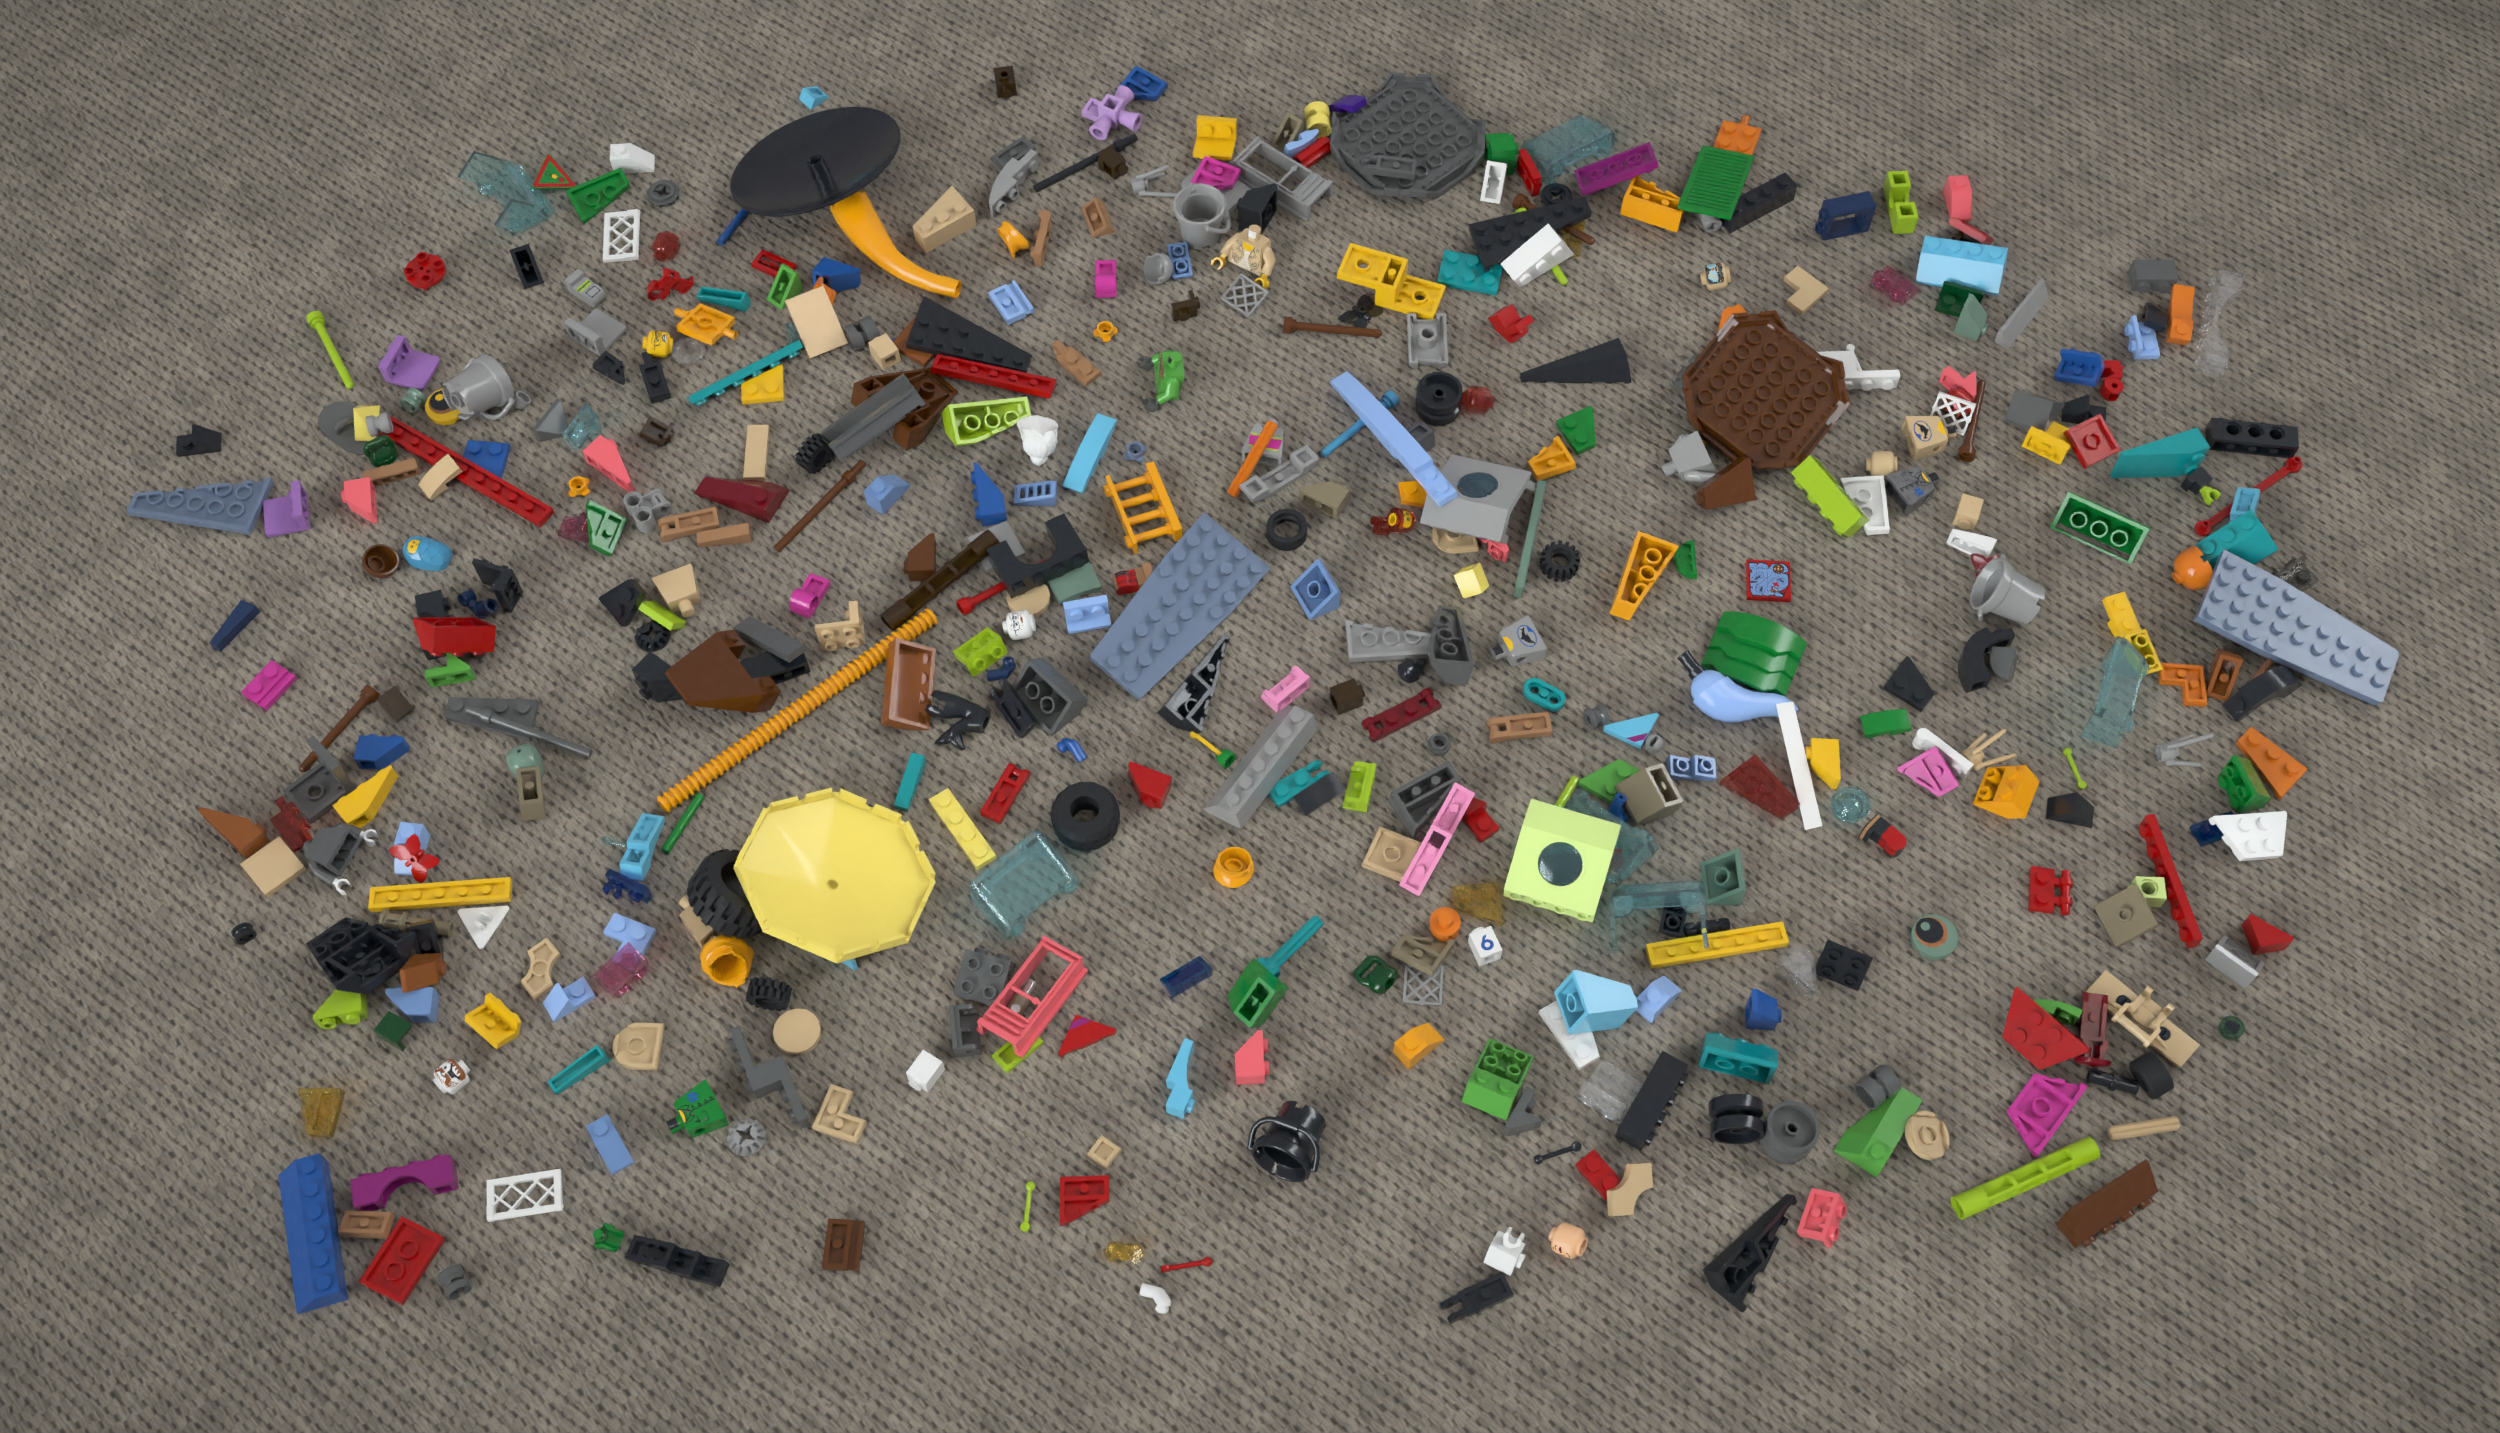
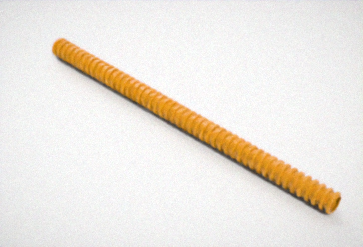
[657,608,938,813]

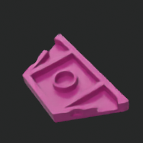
[2006,1073,2088,1158]

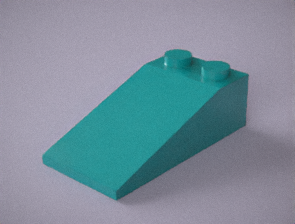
[2110,428,2210,478]

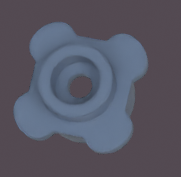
[1124,442,1147,463]

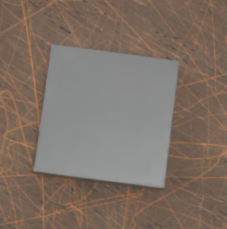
[968,520,1026,573]

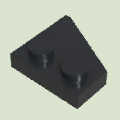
[599,579,647,627]
[1883,656,1935,712]

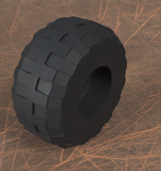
[1051,782,1120,851]

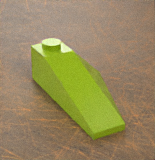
[941,397,1031,446]

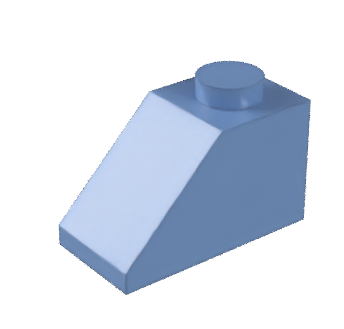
[864,474,911,515]
[585,1114,634,1175]

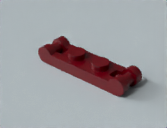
[1361,688,1442,742]

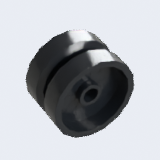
[1415,372,1463,426]
[1708,1094,1765,1144]

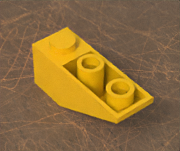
[332,765,398,828]

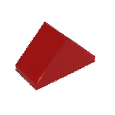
[2241,913,2294,955]

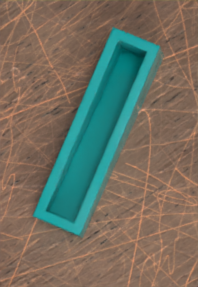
[696,286,751,312]
[894,752,926,812]
[547,1045,611,1095]

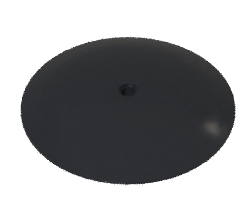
[730,107,901,217]

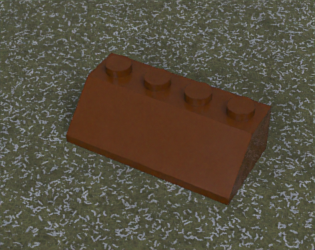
[2056,1159,2158,1249]

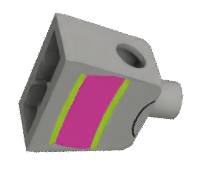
[1242,418,1284,467]

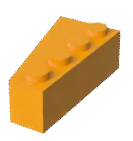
[1609,531,1679,621]

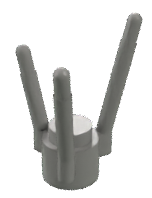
[1130,165,1177,197]
[2155,733,2214,767]

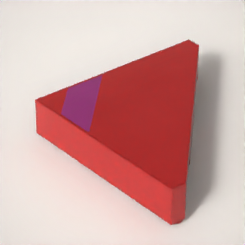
[1058,1014,1116,1057]

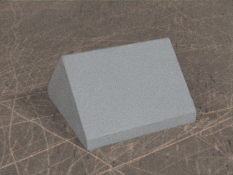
[2205,935,2265,989]

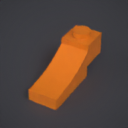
[2166,284,2195,345]

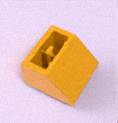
[1973,765,2040,819]

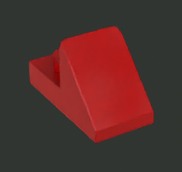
[1461,797,1500,843]

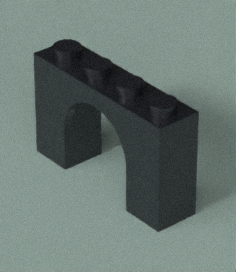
[986,513,1089,599]

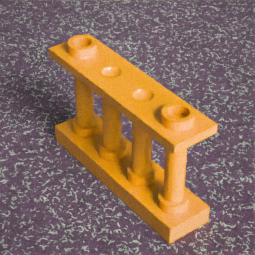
[1103,461,1183,554]

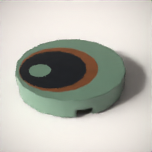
[1910,914,1959,960]

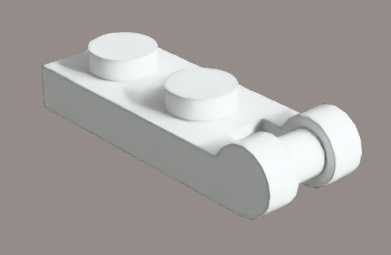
[1912,728,1974,780]

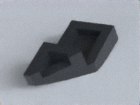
[2142,302,2168,333]
[592,351,625,385]

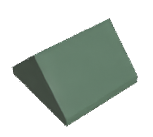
[1700,848,1746,905]

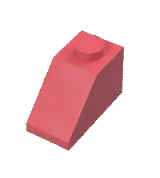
[1943,175,1972,221]
[341,477,378,524]

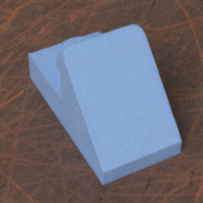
[543,976,596,1022]

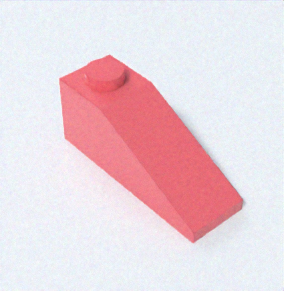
[583,435,635,492]

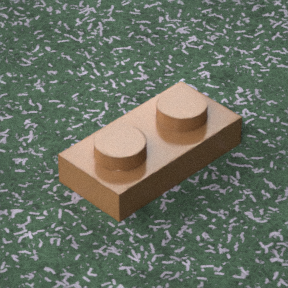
[338,1210,395,1239]

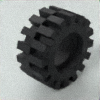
[795,433,834,474]
[1540,540,1580,582]
[745,977,792,1011]

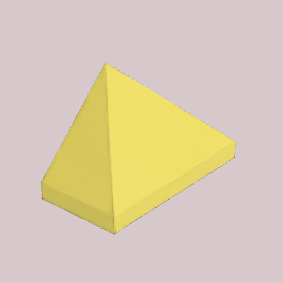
[353,405,380,441]

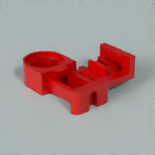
[647,268,694,301]

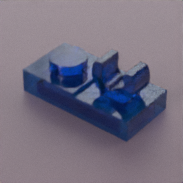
[2189,811,2234,847]
[603,868,653,904]

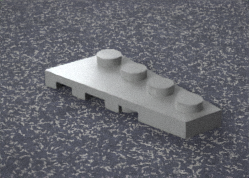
[1345,620,1431,663]

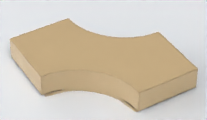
[521,937,561,1000]
[1607,1163,1653,1216]

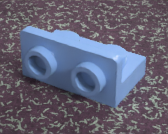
[2125,315,2160,360]
[1063,595,1111,634]

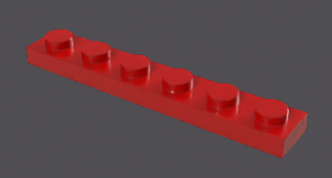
[931,354,1057,399]
[2139,814,2203,949]

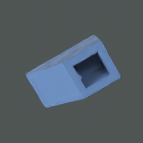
[385,986,440,1023]

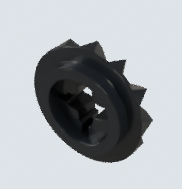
[1540,183,1573,206]
[634,619,671,652]

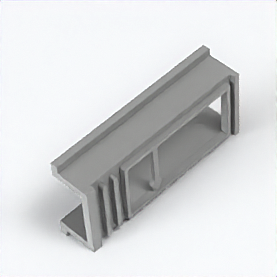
[1233,136,1335,222]

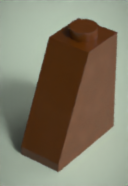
[1696,457,1756,510]

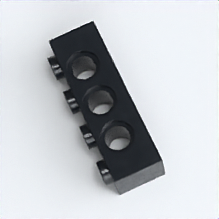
[2205,418,2299,458]

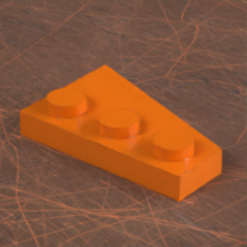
[2236,727,2308,800]

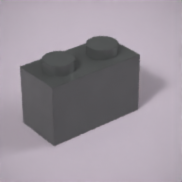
[2128,260,2178,293]

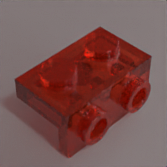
[270,796,313,852]

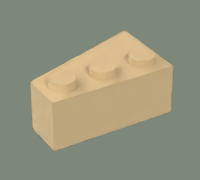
[913,186,976,253]

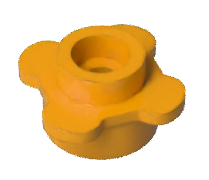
[1093,321,1118,342]
[568,476,590,497]

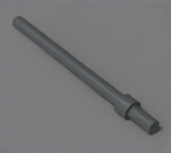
[465,704,593,758]

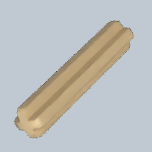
[2107,1116,2180,1141]

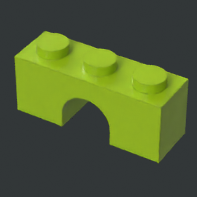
[1883,171,1918,234]

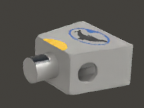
[1490,615,1547,666]

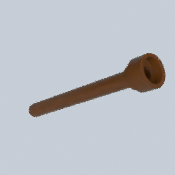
[1512,193,1595,245]
[1283,316,1382,337]
[1957,380,1986,462]
[299,684,381,772]

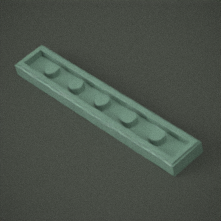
[1514,480,1546,598]

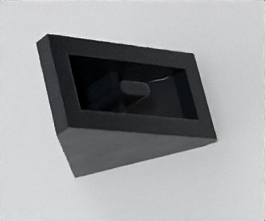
[509,243,544,289]
[2045,792,2094,828]

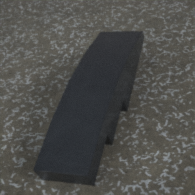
[625,1235,730,1287]

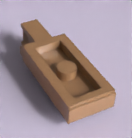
[1051,340,1101,387]

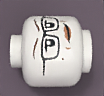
[1002,610,1036,640]

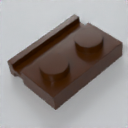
[822,1219,865,1272]

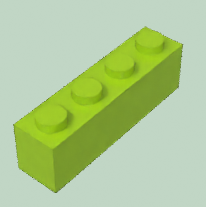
[1791,455,1869,537]

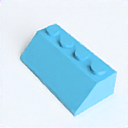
[1916,236,2008,296]

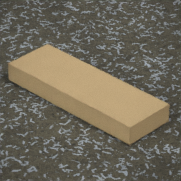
[743,425,770,481]

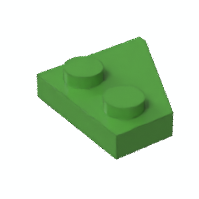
[1578,759,1639,804]

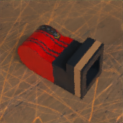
[1859,814,1906,857]

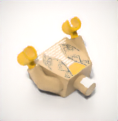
[1211,225,1276,289]

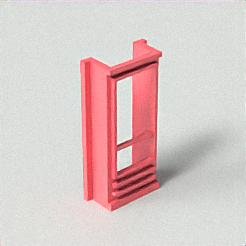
[976,935,1088,1058]

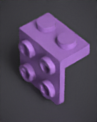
[379,335,441,391]

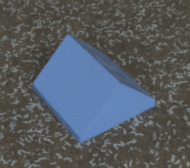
[1290,559,1341,620]

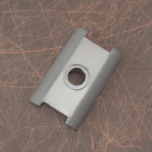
[1407,313,1448,369]

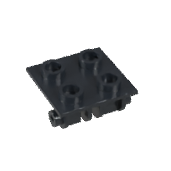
[1813,939,1873,991]

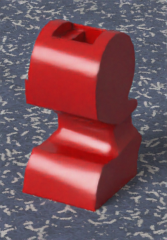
[2100,360,2124,401]

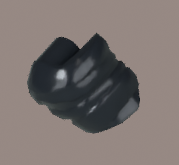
[1397,658,1425,684]

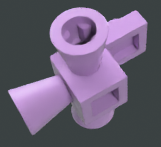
[1082,85,1142,141]

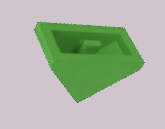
[767,264,803,310]

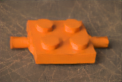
[1713,115,1762,155]

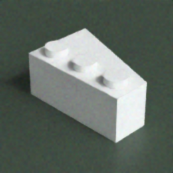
[1501,224,1574,287]

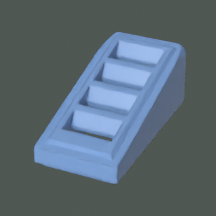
[1014,481,1058,506]

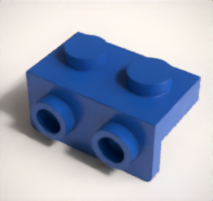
[2054,349,2105,387]

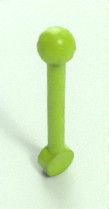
[2063,747,2087,790]
[1020,1181,1035,1232]

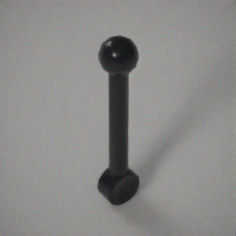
[1534,1141,1582,1164]

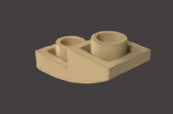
[418,454,463,501]

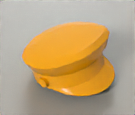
[997,221,1030,259]
[1213,847,1254,888]

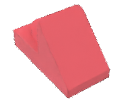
[1939,366,1976,399]

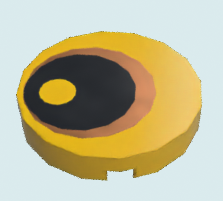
[425,388,461,425]

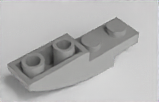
[989,149,1039,218]

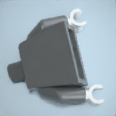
[303,823,379,895]

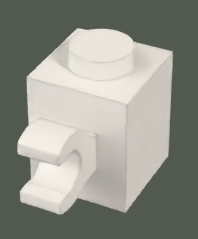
[1483,1227,1526,1276]

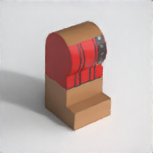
[1112,562,1153,595]

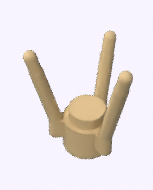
[1961,729,2017,771]

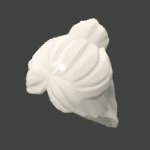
[1017,415,1058,467]

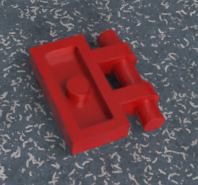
[2028,866,2073,916]

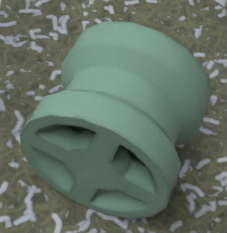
[400,387,427,414]

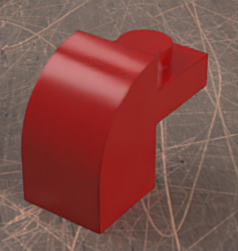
[1488,304,1534,343]

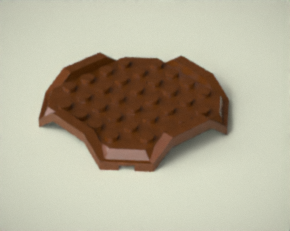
[1681,310,1850,471]

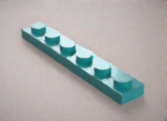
[686,340,803,406]

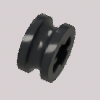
[231,922,257,945]

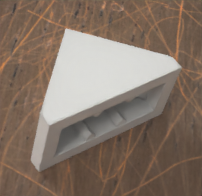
[1480,160,1507,204]

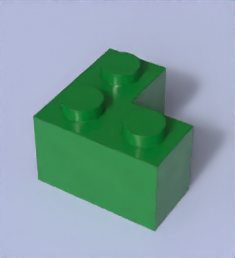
[1485,133,1519,176]

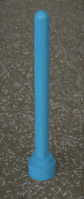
[1320,390,1400,458]

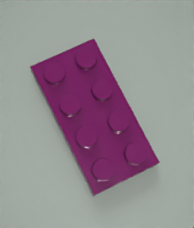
[1574,142,1659,196]

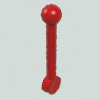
[1160,1257,1212,1273]

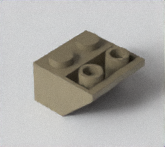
[1615,763,1684,825]

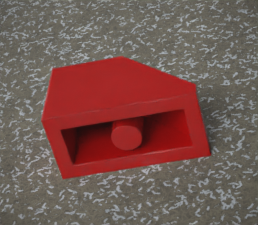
[1128,761,1172,809]

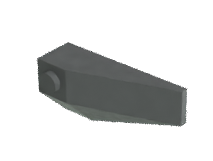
[1427,605,1474,685]

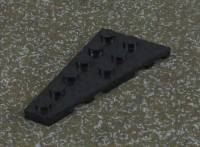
[906,296,1032,373]

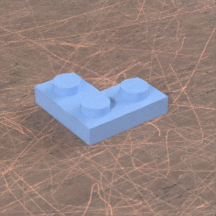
[603,913,657,972]

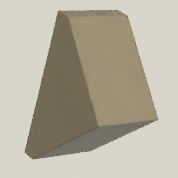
[1270,111,1304,153]

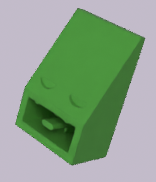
[1461,1038,1534,1121]

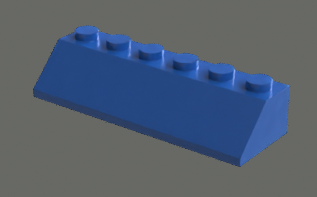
[279,1153,348,1314]

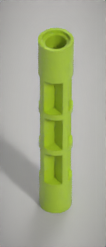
[1950,1136,2100,1220]

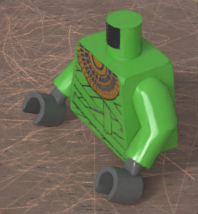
[1138,350,1184,412]

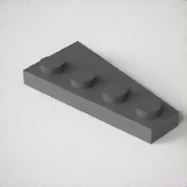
[445,697,539,742]

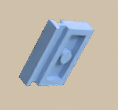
[988,280,1034,325]

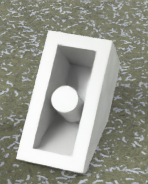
[610,143,655,174]

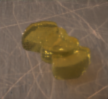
[1105,1241,1144,1264]

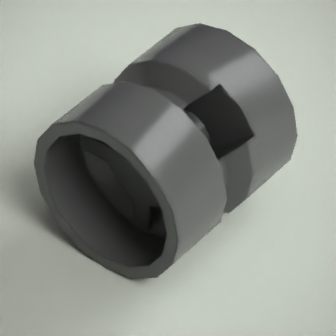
[843,316,880,352]
[1854,1065,1901,1110]

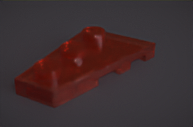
[1720,754,1800,820]

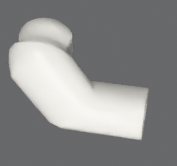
[1139,1283,1171,1314]

